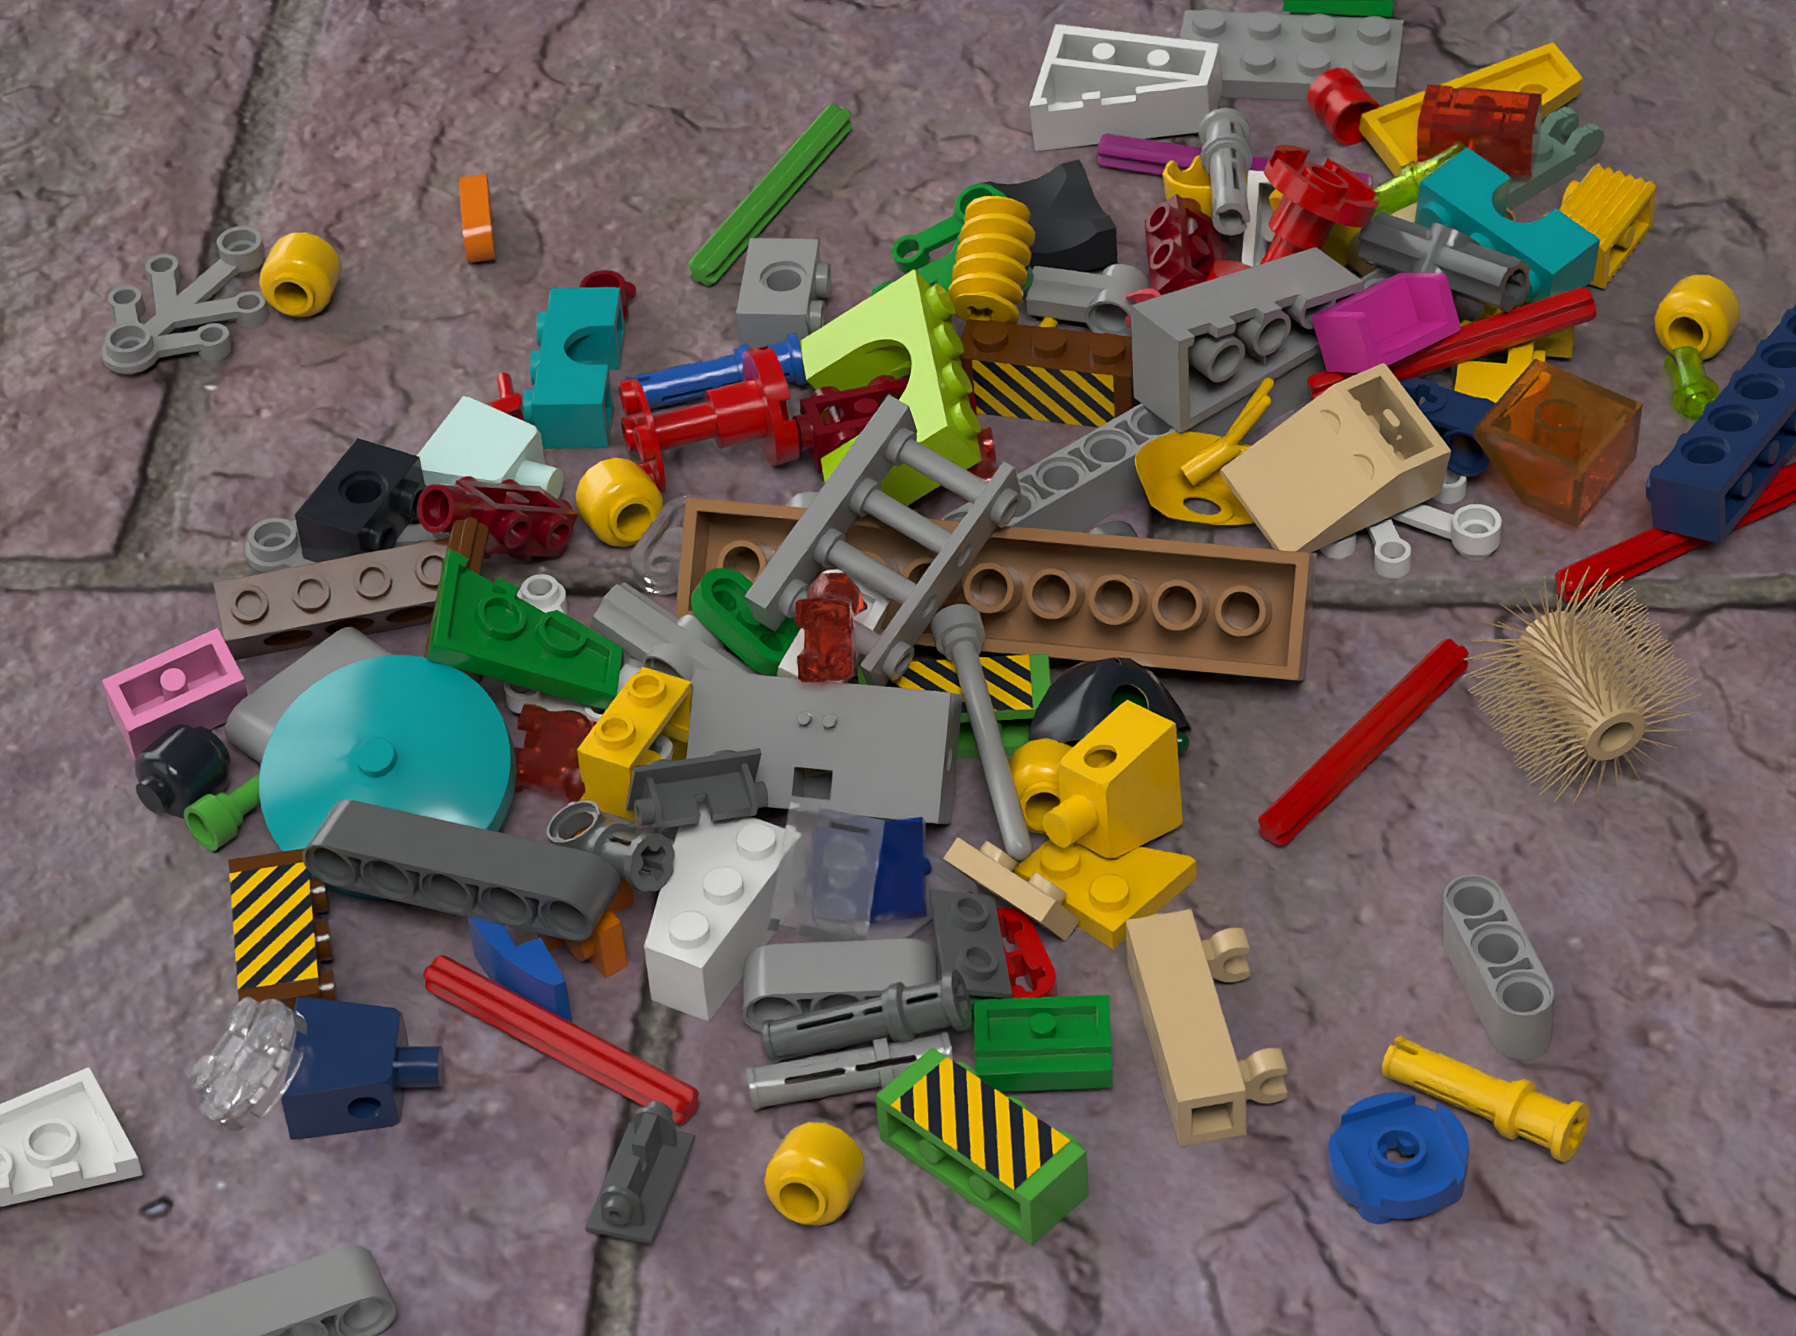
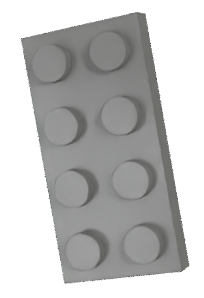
[1180,9,1404,105]

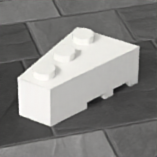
[1029,24,1222,151]

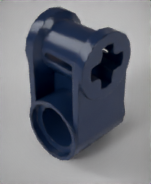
[1400,378,1509,477]

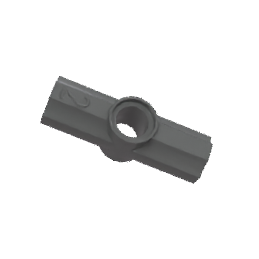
[1358,211,1531,313]

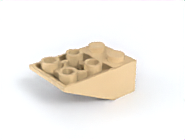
[1220,363,1451,553]

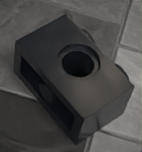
[294,438,427,563]

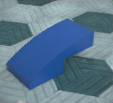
[468,917,573,1023]

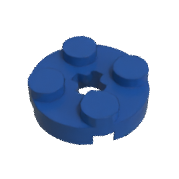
[1328,1092,1469,1224]

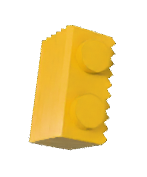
[1542,163,1656,289]

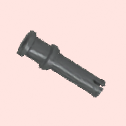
[762,969,972,1064]

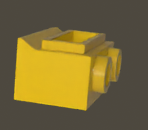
[577,667,693,822]

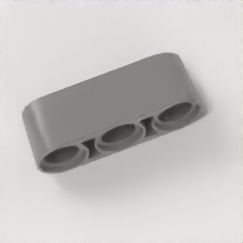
[225,627,394,764]
[1442,874,1555,1061]
[743,938,938,1033]

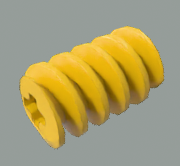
[948,196,1036,324]

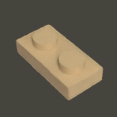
[943,837,1080,942]

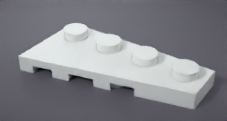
[0,1067,143,1207]

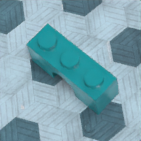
[1415,147,1600,304]
[523,287,626,449]

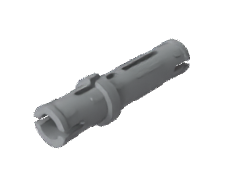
[746,1032,953,1111]

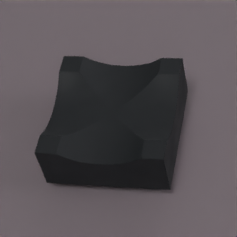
[983,159,1118,272]

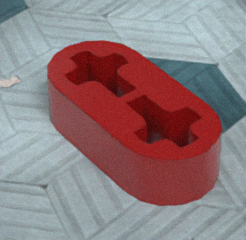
[994,908,1057,999]

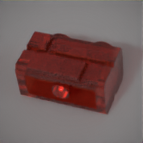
[1417,84,1542,177]

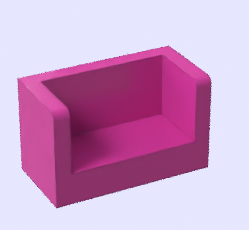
[1311,273,1462,373]

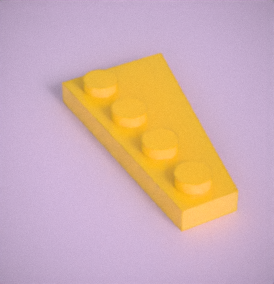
[1359,42,1583,202]

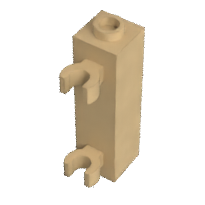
[1126,909,1288,1147]

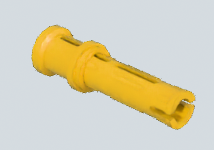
[1382,1036,1590,1163]

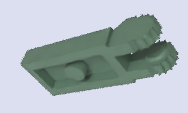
[1484,106,1605,210]

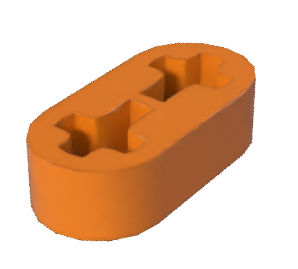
[459,173,496,263]

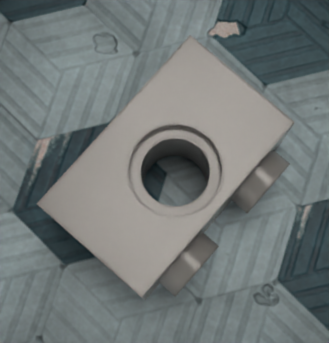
[736,238,831,348]

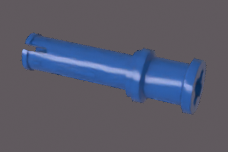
[625,333,807,410]

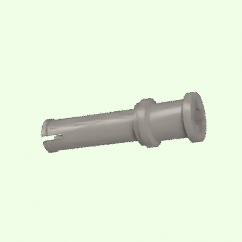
[1199,108,1253,236]

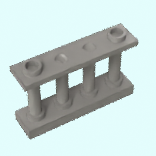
[745,394,1021,687]

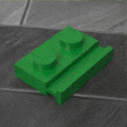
[974,995,1113,1092]

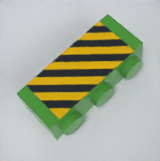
[858,654,1051,759]
[876,1047,1089,1246]

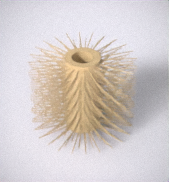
[1463,566,1702,804]

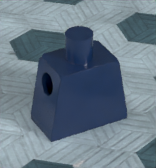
[280,997,445,1140]

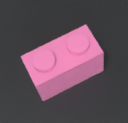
[102,628,248,761]

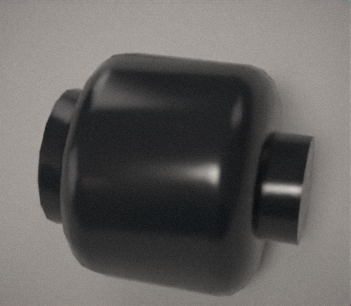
[135,725,231,818]

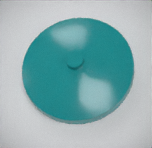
[259,655,516,899]

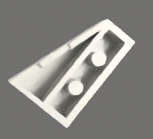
[644,801,807,1022]

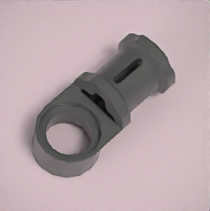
[546,800,675,892]

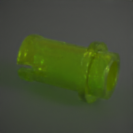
[1663,346,1720,420]

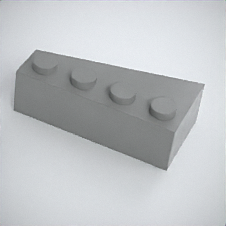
[1131,247,1364,434]

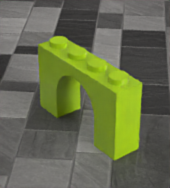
[799,269,982,506]

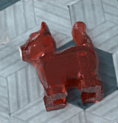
[795,569,868,682]
[514,703,597,805]

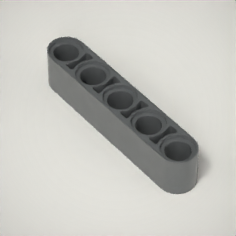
[302,799,620,941]

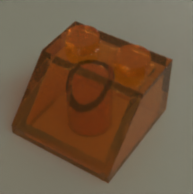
[1474,358,1643,528]

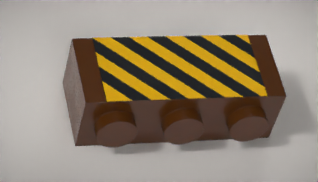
[959,319,1141,427]
[228,848,338,1049]

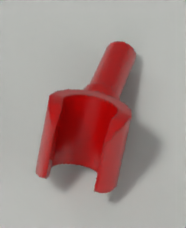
[487,372,525,422]

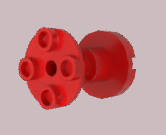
[1206,144,1379,281]
[618,346,799,494]

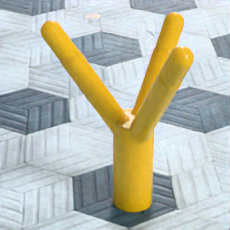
[1179,378,1274,486]

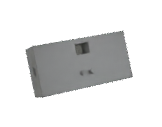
[686,669,963,824]

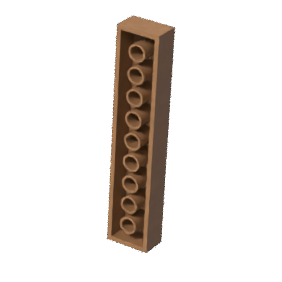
[675,497,1317,681]

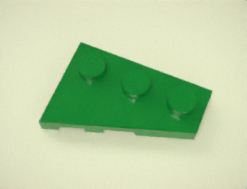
[427,548,623,710]

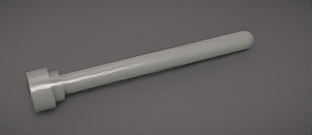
[931,604,1032,860]

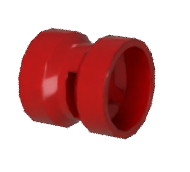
[1307,68,1380,145]

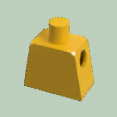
[1042,700,1183,858]

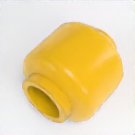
[259,232,341,318]
[1654,274,1740,361]
[575,457,664,547]
[1008,738,1073,835]
[764,1122,865,1226]

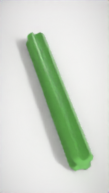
[688,104,852,286]

